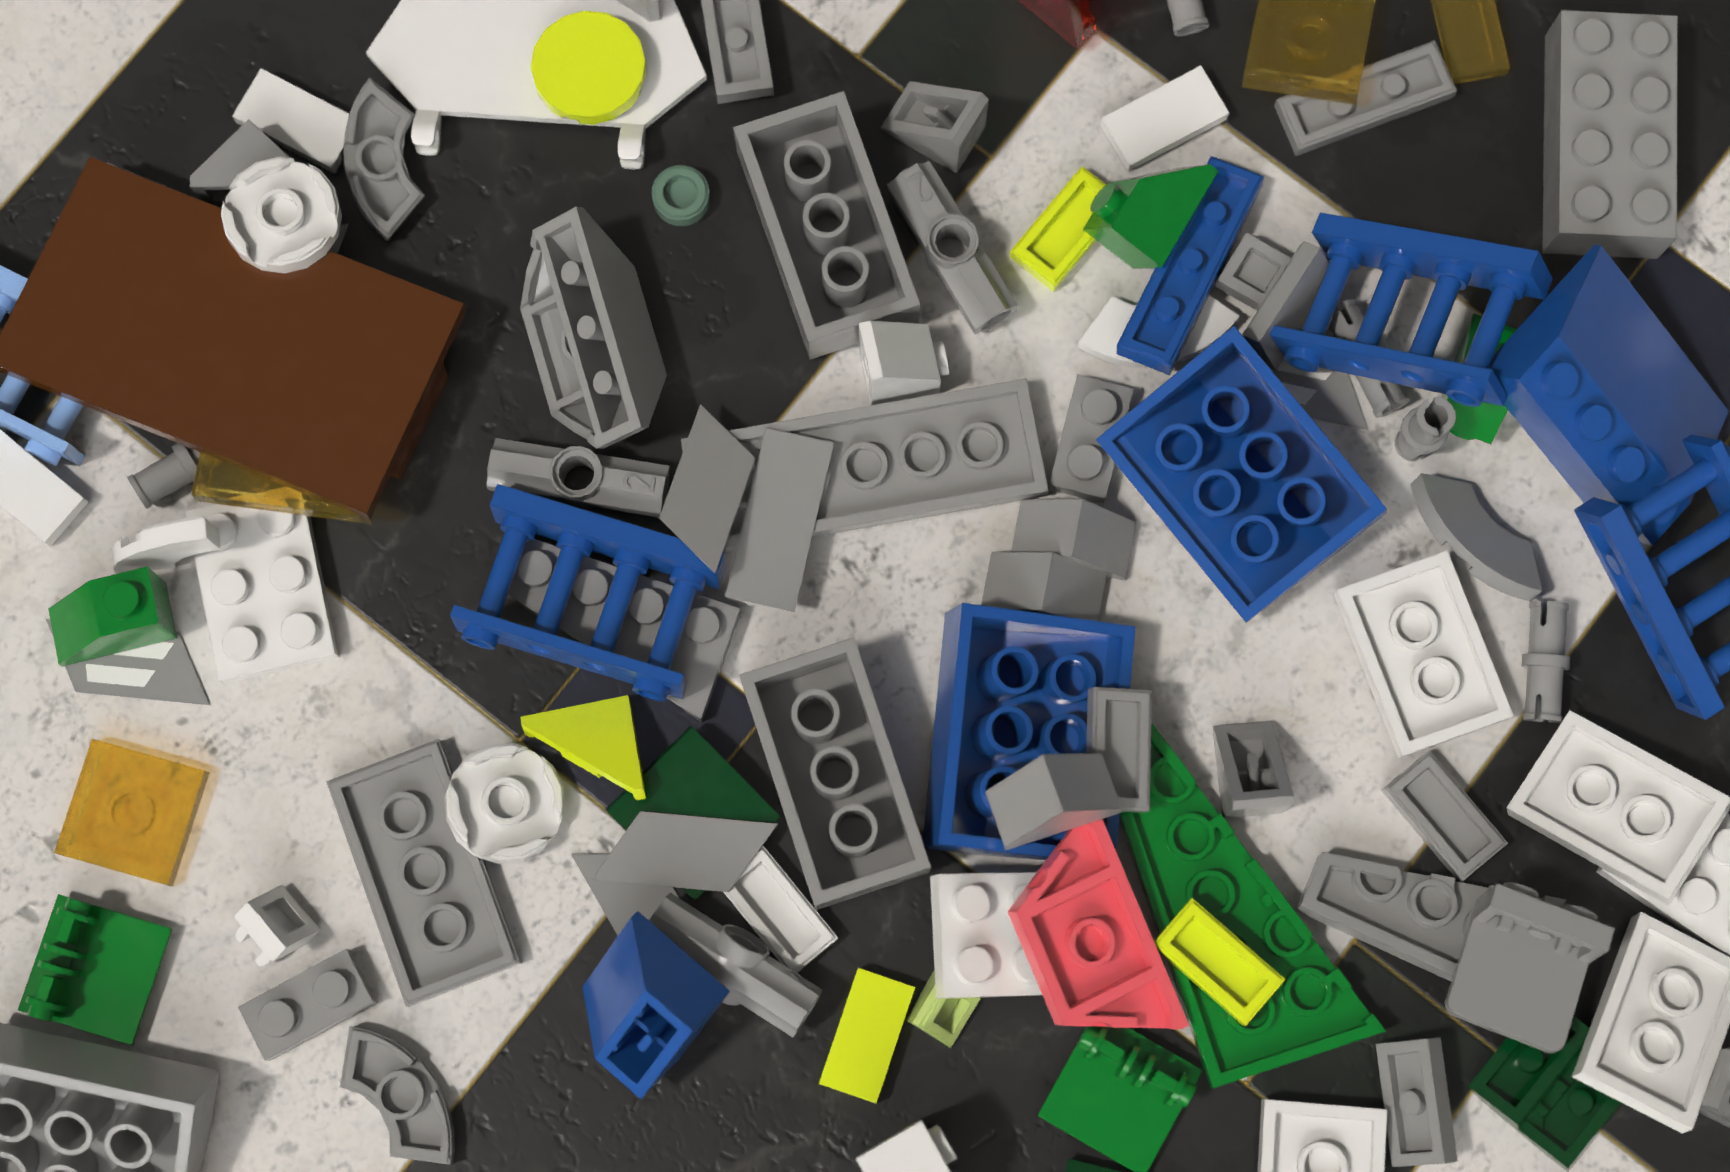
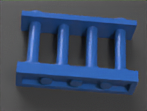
[1270,212,1553,407]
[1574,434,1730,720]
[450,484,726,702]

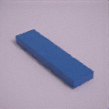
[1116,156,1264,376]

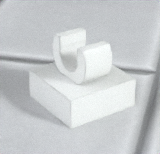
[234,885,320,966]

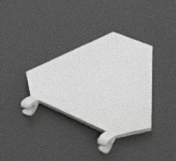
[366,0,707,169]

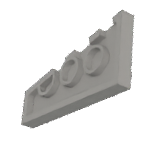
[507,539,741,722]
[1296,852,1566,981]

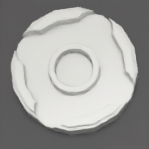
[221,157,342,273]
[444,743,566,864]

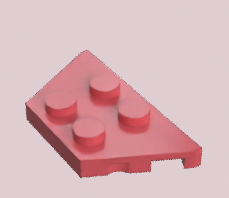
[1007,819,1189,1029]

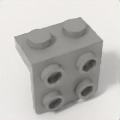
[1445,882,1615,1053]

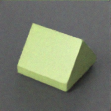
[904,970,981,1048]

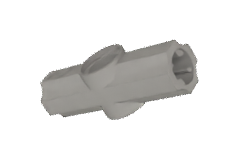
[886,161,1018,335]
[487,438,671,518]
[649,893,823,1037]

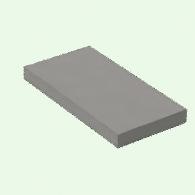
[326,739,522,1007]

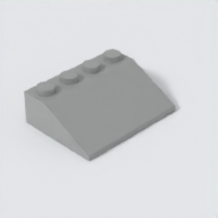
[0,1023,219,1172]

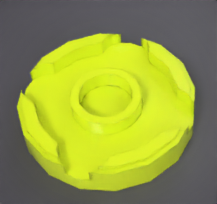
[531,10,647,125]

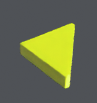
[520,695,646,800]

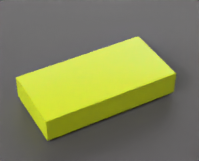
[1009,166,1106,292]
[1154,898,1285,1026]
[819,968,915,1104]

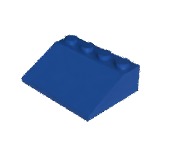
[1488,244,1729,546]
[1096,326,1387,623]
[923,603,1136,860]

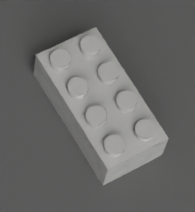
[1543,10,1677,259]
[733,91,920,360]
[739,637,931,910]

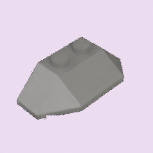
[520,207,667,449]

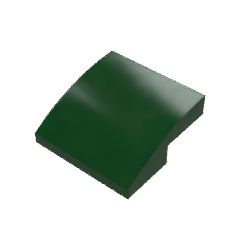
[605,726,780,901]
[1468,1016,1623,1172]

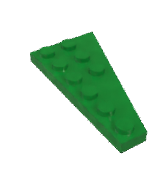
[1119,723,1386,1088]

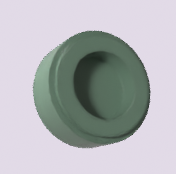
[652,165,710,226]

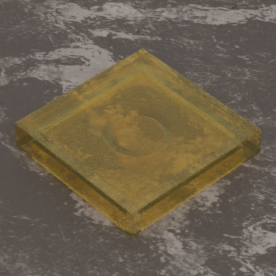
[1242,0,1375,105]
[54,739,210,887]

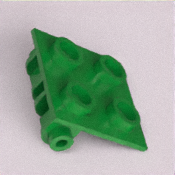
[18,894,173,1045]
[1037,1026,1202,1172]

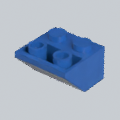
[582,911,730,1099]

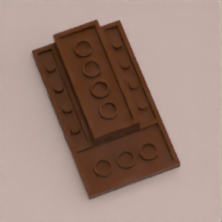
[0,157,467,520]

